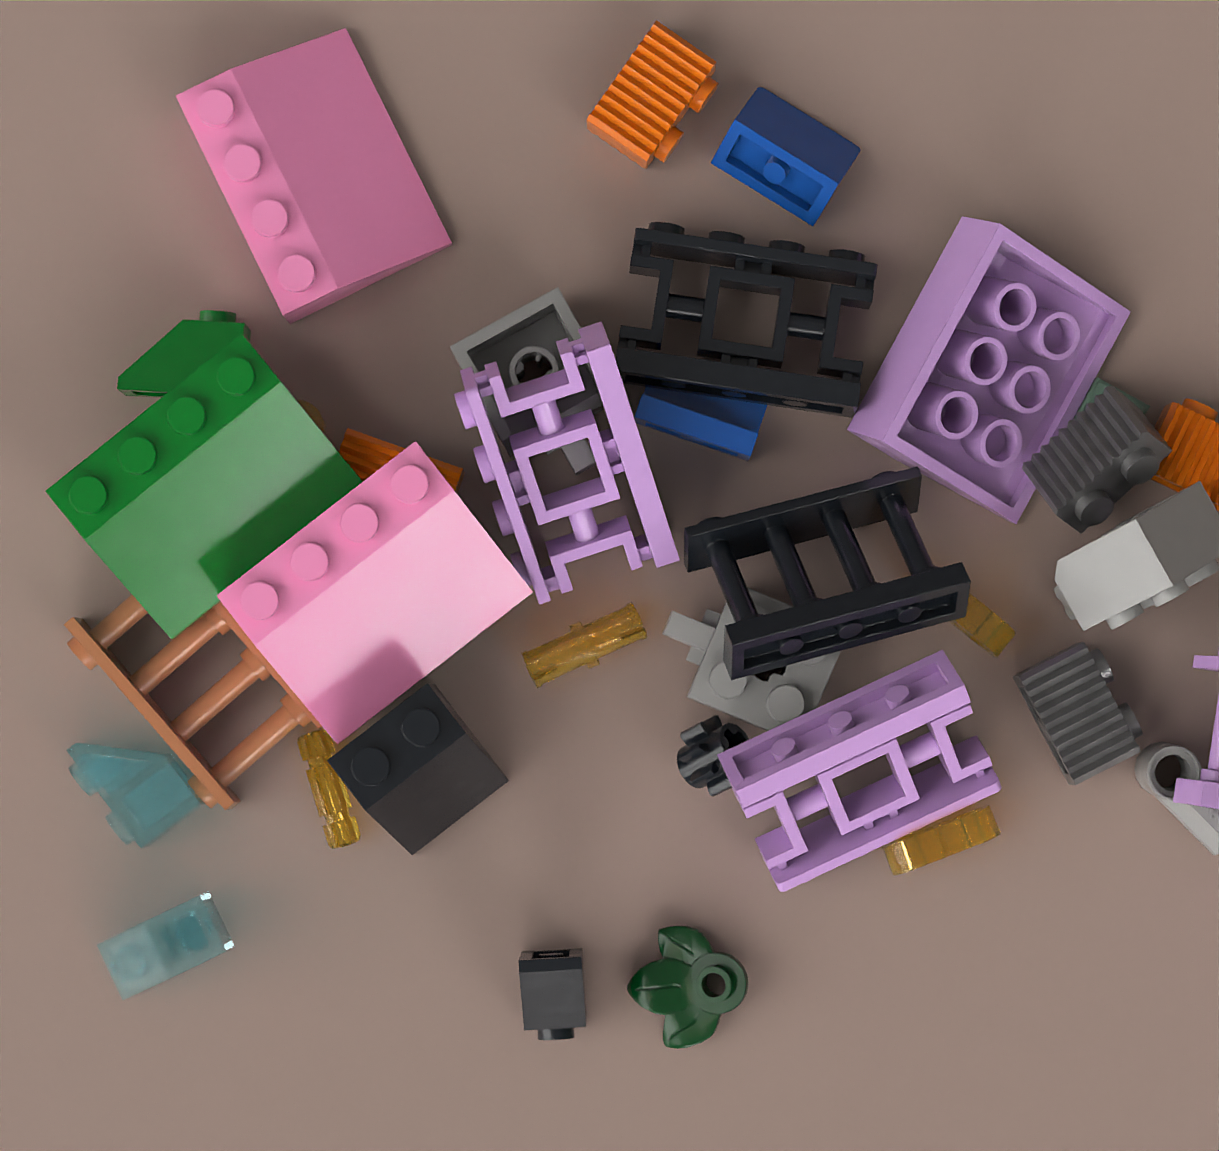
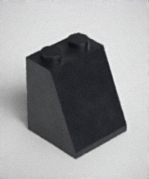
[327,683,509,855]

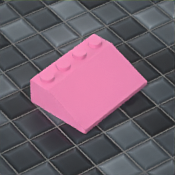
[176,28,452,324]
[217,441,533,745]

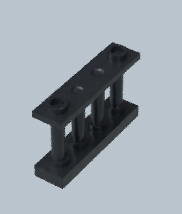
[684,466,971,680]

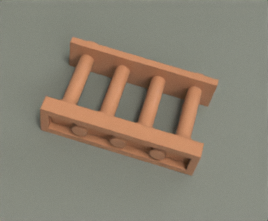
[64,595,324,810]

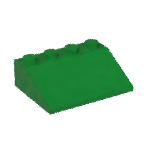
[45,333,363,640]

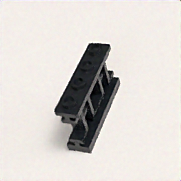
[615,222,878,418]

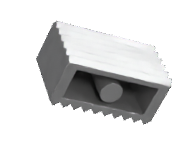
[1022,386,1172,534]
[1012,642,1143,786]

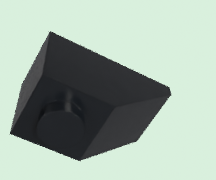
[518,948,587,1040]

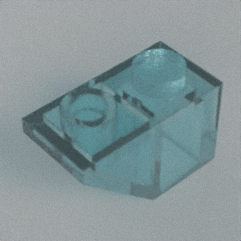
[66,742,205,848]
[97,891,235,1000]

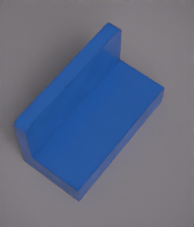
[711,87,861,226]
[634,387,767,461]

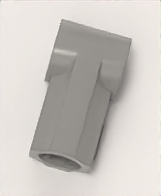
[1135,742,1219,855]

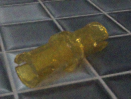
[521,602,648,689]

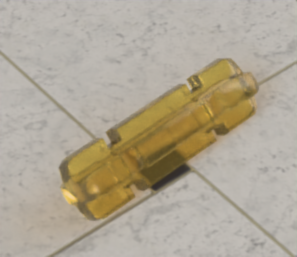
[297,729,361,849]

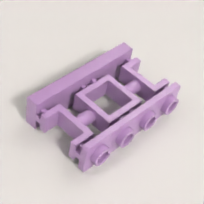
[454,321,680,605]
[717,649,1002,892]

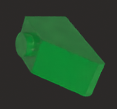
[117,310,251,397]

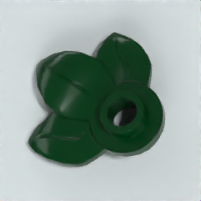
[627,926,748,1049]

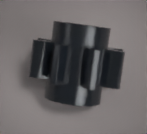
[677,715,749,797]

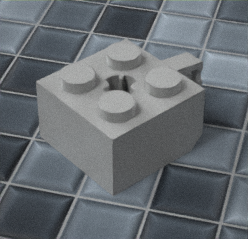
[450,287,604,476]
[1053,481,1219,631]
[662,588,840,731]

